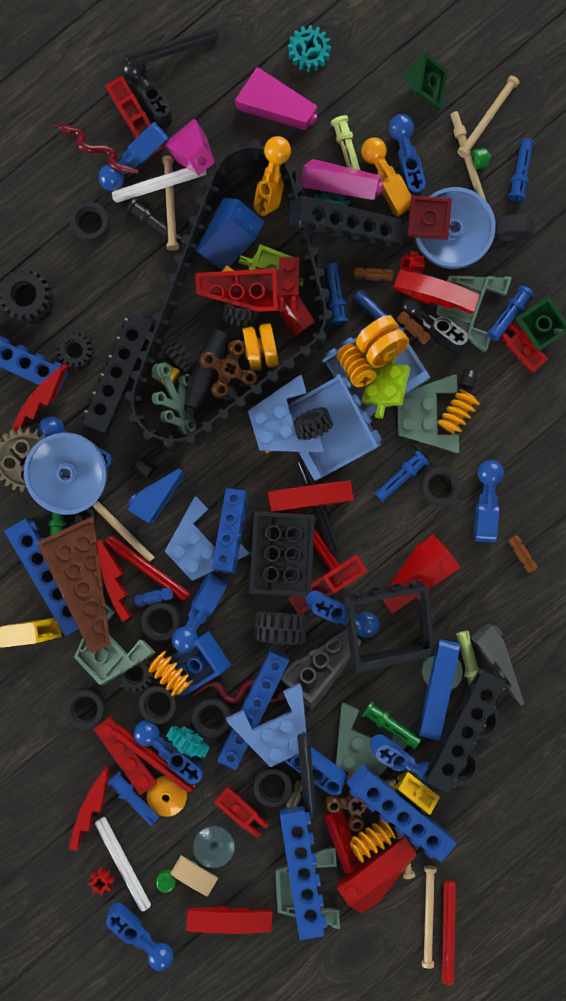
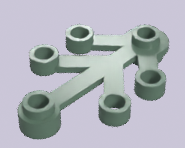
[152,363,196,436]

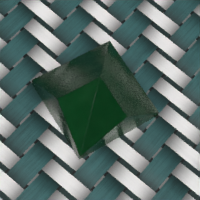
[403,52,448,109]
[515,296,566,352]

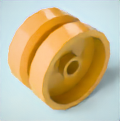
[356,316,409,368]
[242,323,279,372]

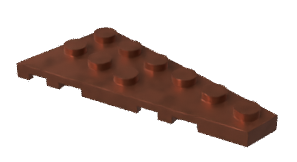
[37,516,110,654]

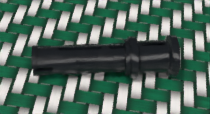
[126,198,182,243]

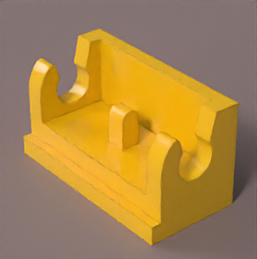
[392,772,440,815]

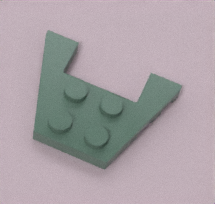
[435,276,512,352]
[397,375,459,453]
[74,601,156,685]
[335,702,414,776]
[275,846,340,929]

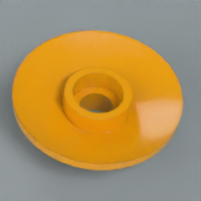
[147,776,187,817]

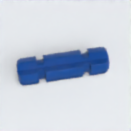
[134,587,173,607]

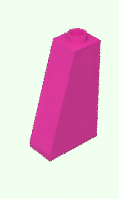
[235,67,318,130]
[164,119,215,175]
[300,159,383,200]

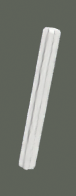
[112,168,206,203]
[95,817,151,911]

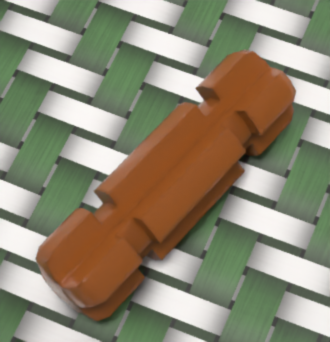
[354,268,393,281]
[396,311,431,344]
[508,535,537,573]

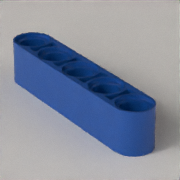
[418,639,460,740]
[265,720,347,796]

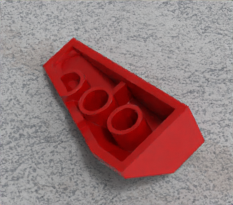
[195,269,279,312]
[382,534,460,613]
[337,836,417,913]

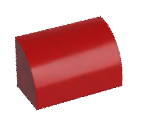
[277,297,315,339]

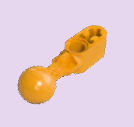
[254,136,291,216]
[361,137,411,217]

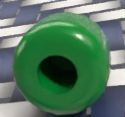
[470,148,491,170]
[156,869,177,893]

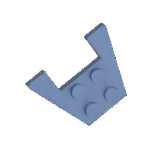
[248,375,324,453]
[165,496,249,581]
[226,683,306,767]

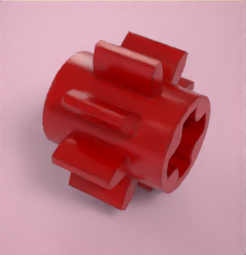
[400,251,425,274]
[88,867,115,896]

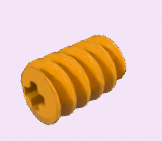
[337,344,376,388]
[437,389,480,434]
[149,651,194,697]
[350,819,396,863]

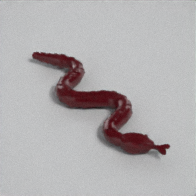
[52,124,138,174]
[192,679,286,705]

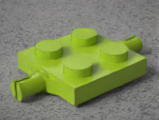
[238,245,305,287]
[362,358,410,419]

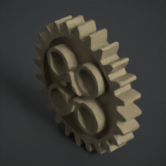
[0,427,45,492]

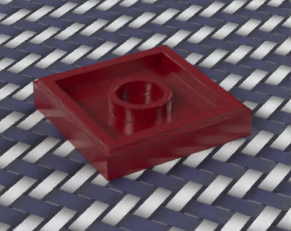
[407,195,452,240]

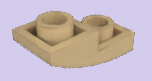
[170,855,218,897]

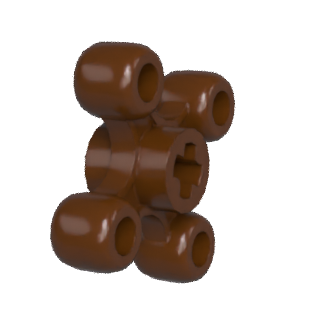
[199,340,257,398]
[325,771,386,832]

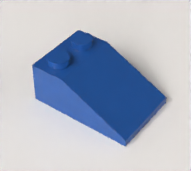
[196,198,264,271]
[128,469,186,524]
[167,631,231,698]

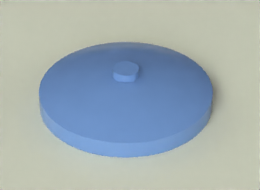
[415,187,496,269]
[24,432,107,515]

